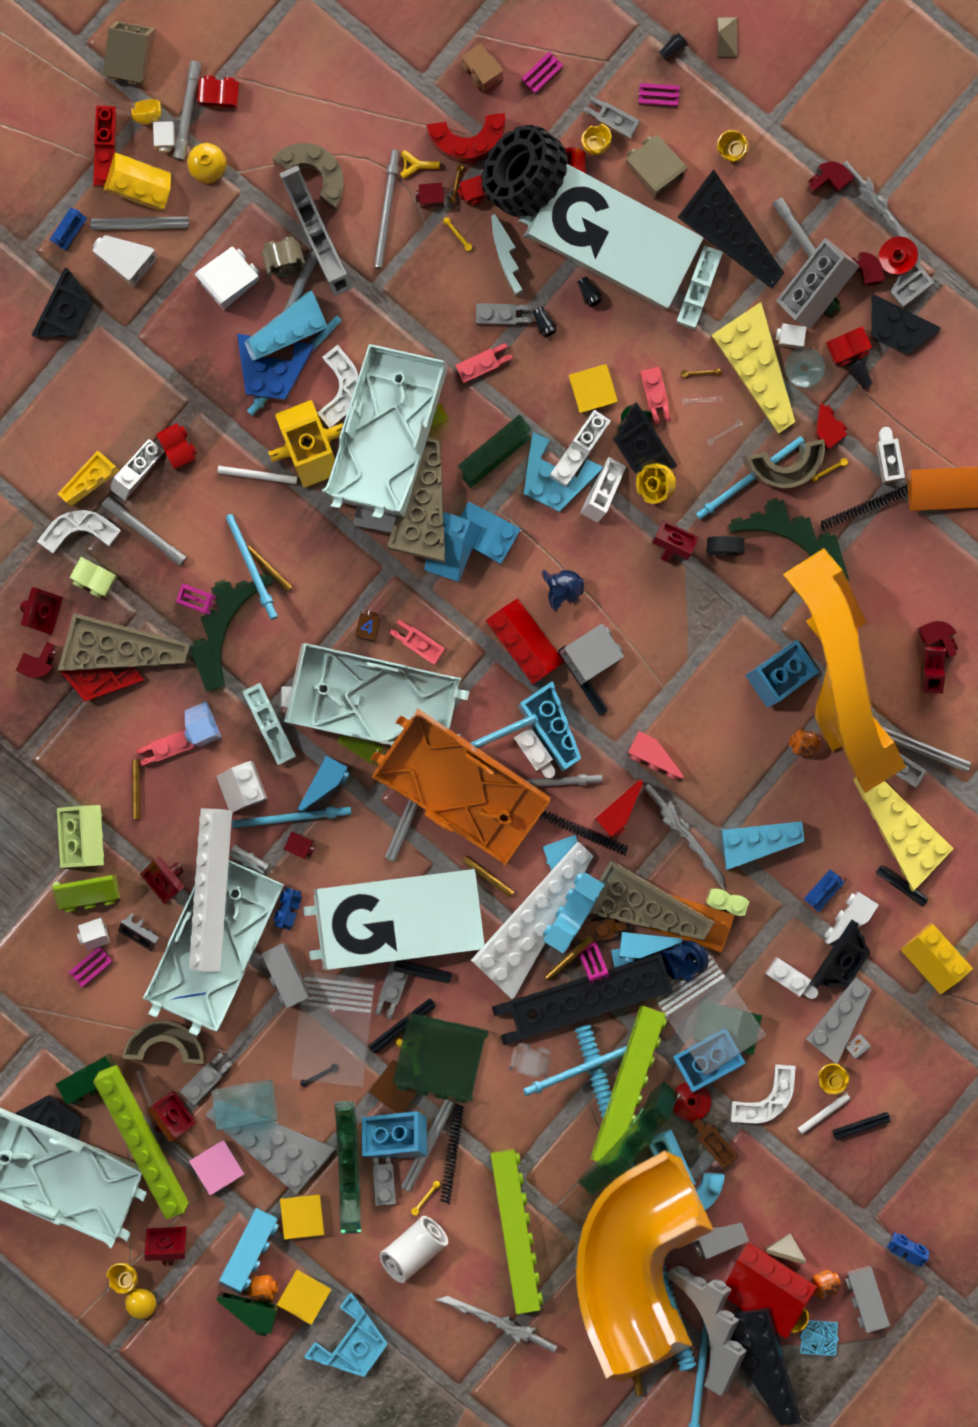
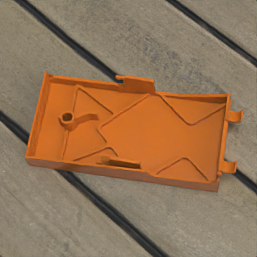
[371,708,550,866]

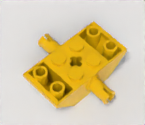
[268,400,343,488]

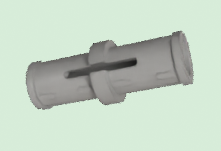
[229,845,270,875]

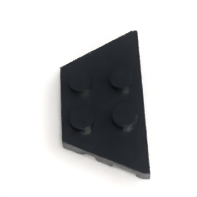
[31,267,93,338]
[871,294,941,356]
[612,402,677,473]
[809,919,870,988]
[14,1095,82,1140]

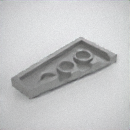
[805,977,872,1064]

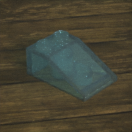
[211,1079,278,1131]

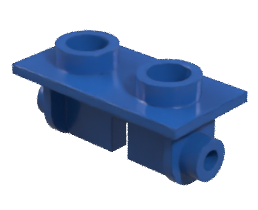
[49,207,87,251]
[804,869,845,912]
[274,887,302,930]
[887,1232,929,1267]

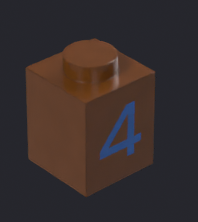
[355,610,380,642]

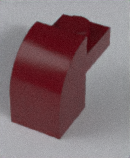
[807,161,854,194]
[852,252,884,287]
[917,621,958,658]
[15,642,57,679]
[921,646,946,694]

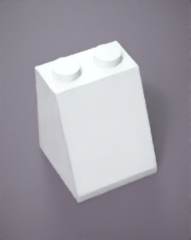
[92,235,158,287]
[195,246,260,310]
[216,761,268,813]

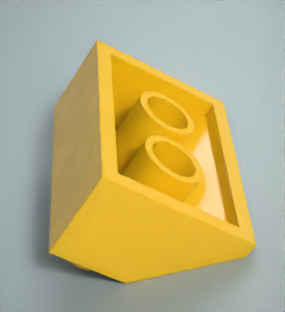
[103,153,171,211]
[900,923,973,995]

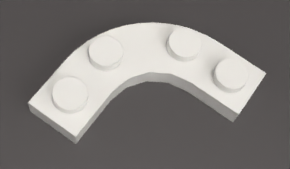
[317,345,358,428]
[37,510,121,554]
[730,1064,796,1123]

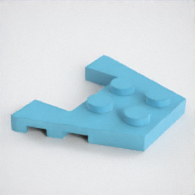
[524,432,603,512]
[304,1292,388,1377]

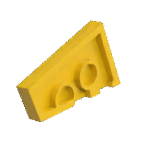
[58,450,120,506]

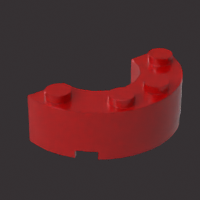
[426,113,505,163]

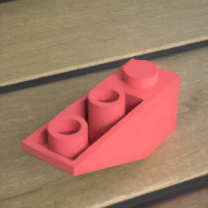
[628,731,684,781]

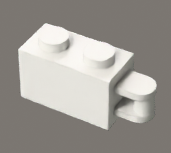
[876,427,905,484]
[514,727,555,778]
[765,957,818,999]

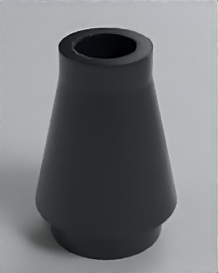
[659,32,689,61]
[577,277,603,307]
[533,307,557,338]
[847,358,873,389]

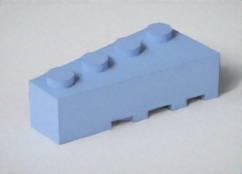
[184,701,222,747]

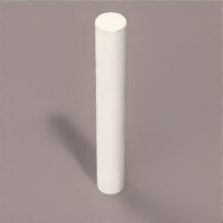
[798,1093,850,1135]

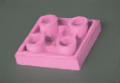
[189,1140,245,1195]

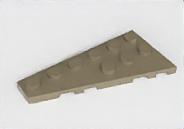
[387,437,445,563]
[58,613,190,672]
[590,860,715,940]

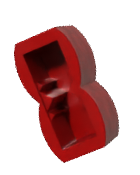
[197,75,239,108]
[825,326,872,367]
[156,423,197,470]

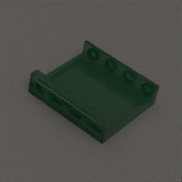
[457,414,532,489]
[392,1012,488,1104]

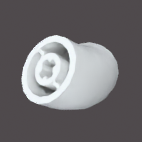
[379,1216,449,1283]

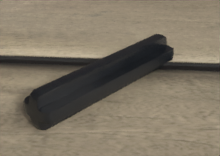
[876,865,928,906]
[393,960,452,983]
[833,1112,891,1140]

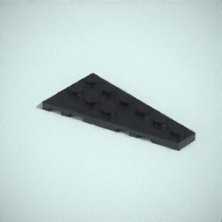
[677,168,784,289]
[730,1307,801,1426]

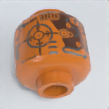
[789,729,820,757]
[811,1269,841,1299]
[247,1275,278,1302]

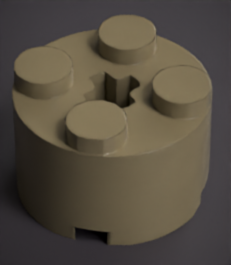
[261,236,306,278]

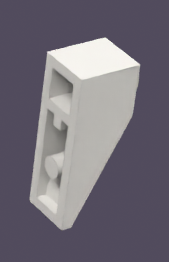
[581,457,626,523]

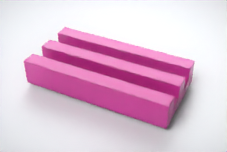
[521,51,563,94]
[638,83,680,107]
[176,583,216,615]
[579,942,610,984]
[69,946,112,987]

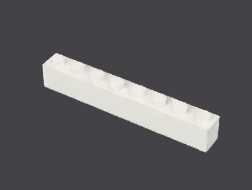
[189,808,232,972]

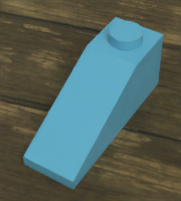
[619,932,682,963]

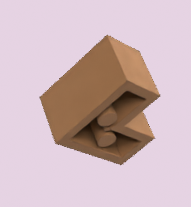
[460,43,503,93]

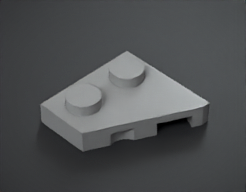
[891,262,935,308]

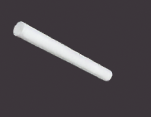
[217,466,297,484]

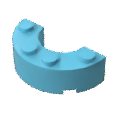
[543,872,605,954]
[695,1173,724,1210]

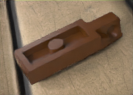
[573,918,628,946]
[692,1118,739,1169]

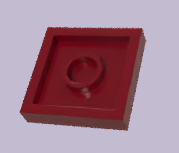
[652,520,699,563]
[20,587,63,635]
[140,856,184,905]
[147,1090,196,1142]
[144,1226,187,1266]

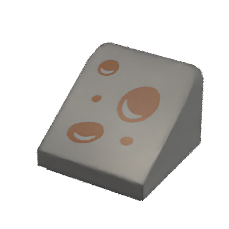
[845,1034,871,1059]

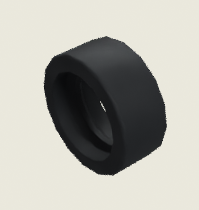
[706,536,745,556]

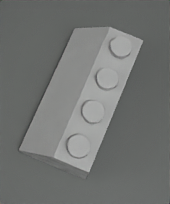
[776,238,859,329]

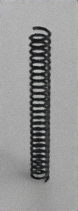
[821,484,908,531]
[540,810,628,856]
[440,1104,465,1205]

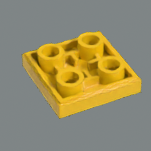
[568,364,618,413]
[280,1194,324,1239]
[277,1269,332,1325]

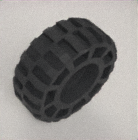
[481,125,568,217]

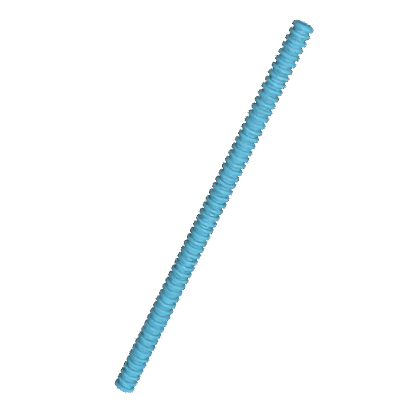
[574,1024,696,1371]

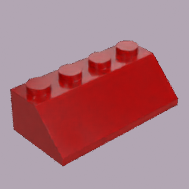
[485,598,564,686]

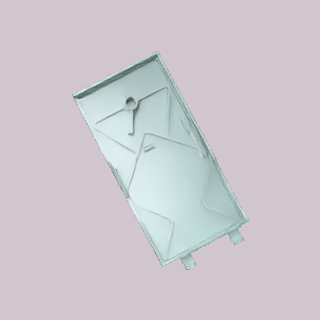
[284,643,469,746]

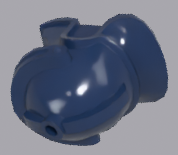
[541,569,584,612]
[661,940,709,982]

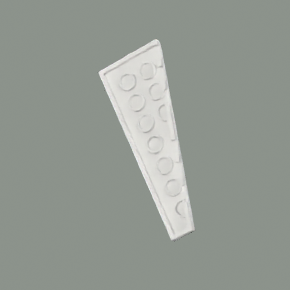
[471,842,593,999]

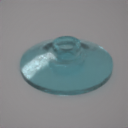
[785,348,825,387]

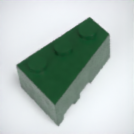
[55,1054,116,1106]

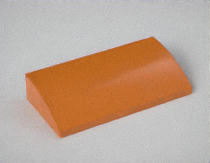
[907,467,978,511]
[646,894,735,953]

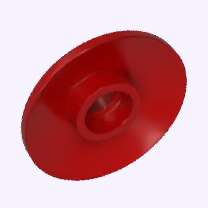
[879,236,918,275]
[671,1082,711,1121]

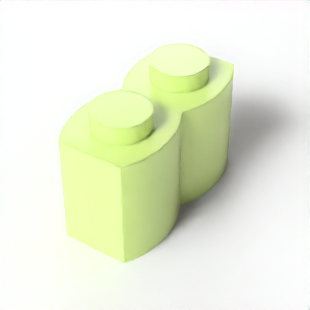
[70,557,118,598]
[705,888,749,916]

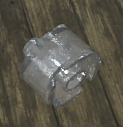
[508,1043,552,1080]

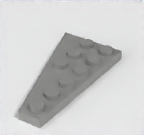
[206,1099,336,1194]

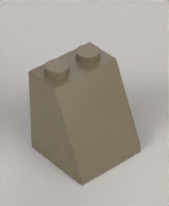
[103,21,155,84]
[625,135,688,200]

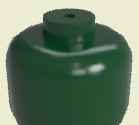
[823,297,841,318]

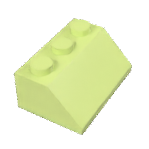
[57,805,104,868]

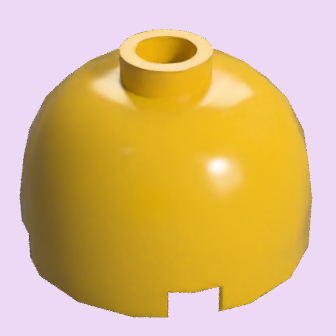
[187,143,227,184]
[636,464,677,504]

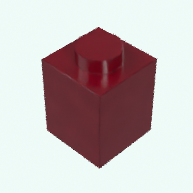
[415,182,444,208]
[283,831,316,859]

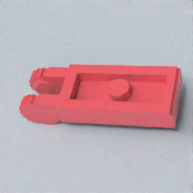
[455,343,513,384]
[640,367,671,425]
[390,619,446,666]
[136,729,195,766]

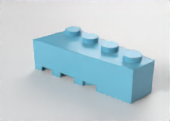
[244,291,328,360]
[517,681,581,772]
[721,821,804,870]
[218,1208,279,1295]

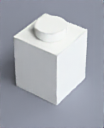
[153,121,175,153]
[776,323,806,349]
[77,918,111,950]

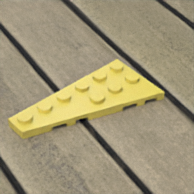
[712,302,795,434]
[853,777,954,892]

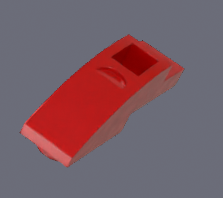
[93,106,117,187]

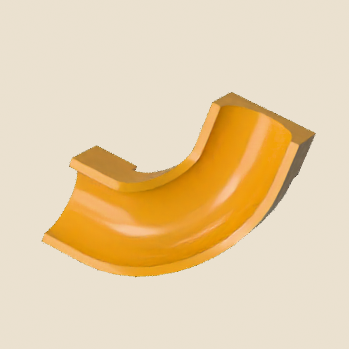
[783,549,906,793]
[576,1151,714,1382]

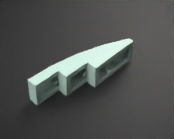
[491,214,522,297]
[676,245,723,330]
[242,683,296,765]

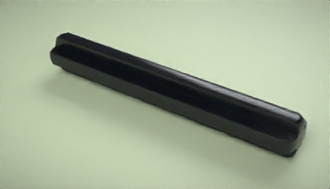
[558,645,608,716]
[369,998,436,1054]

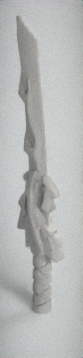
[842,161,921,265]
[643,784,724,890]
[436,1296,558,1353]

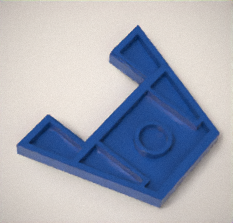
[237,334,315,401]

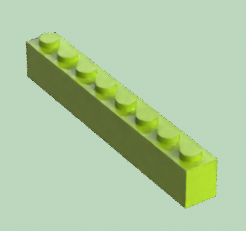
[590,1006,667,1168]
[94,1065,189,1219]
[491,1149,543,1314]

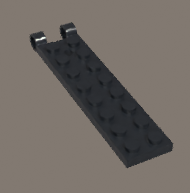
[491,953,673,1045]

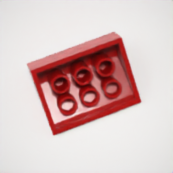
[725,1242,819,1339]

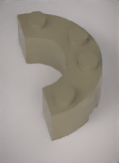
[273,143,345,211]
[742,439,825,488]
[123,1020,205,1064]

